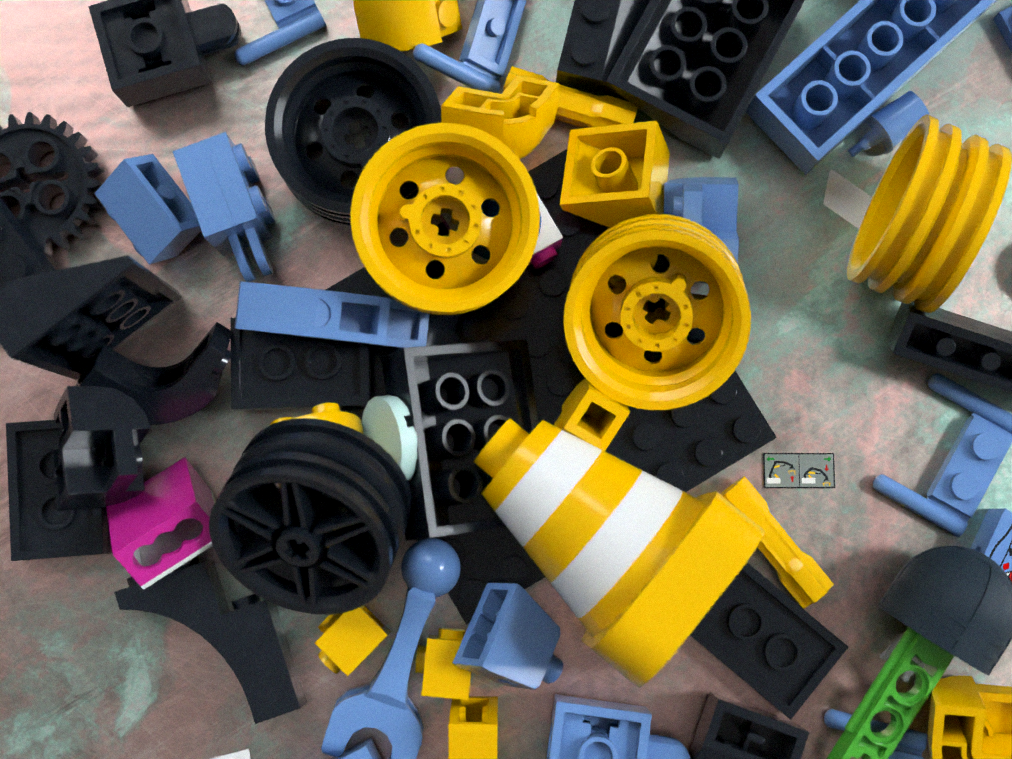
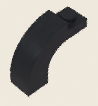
[76,322,232,425]

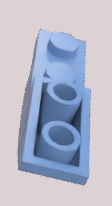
[234,281,430,348]

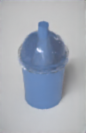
[848,91,930,157]

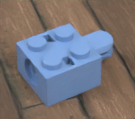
[172,132,275,282]
[546,694,691,759]

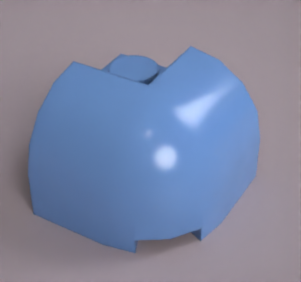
[664,177,739,284]

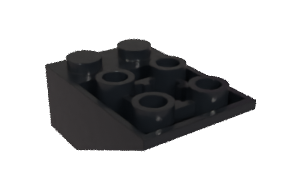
[689,692,810,759]

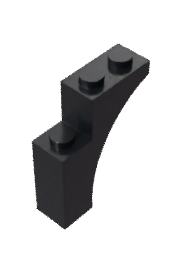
[114,555,307,724]

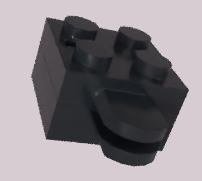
[88,0,241,107]

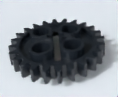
[0,112,104,257]

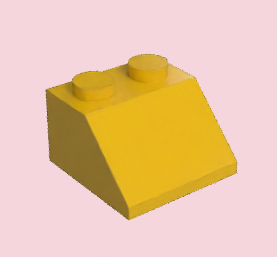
[560,120,670,228]

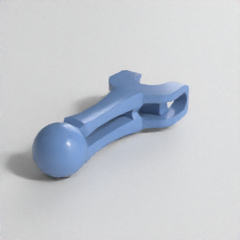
[321,538,461,759]

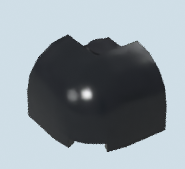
[51,386,151,511]

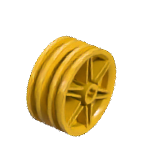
[847,114,1012,313]
[351,123,540,315]
[564,214,751,410]

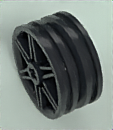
[265,38,441,227]
[209,418,412,615]

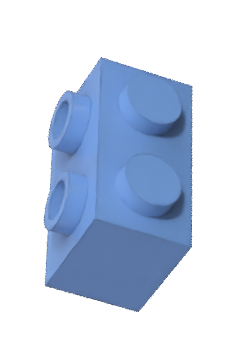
[94,154,201,265]

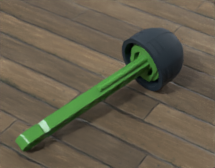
[826,546,1012,759]

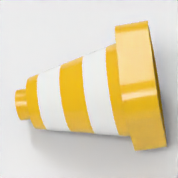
[474,418,764,687]

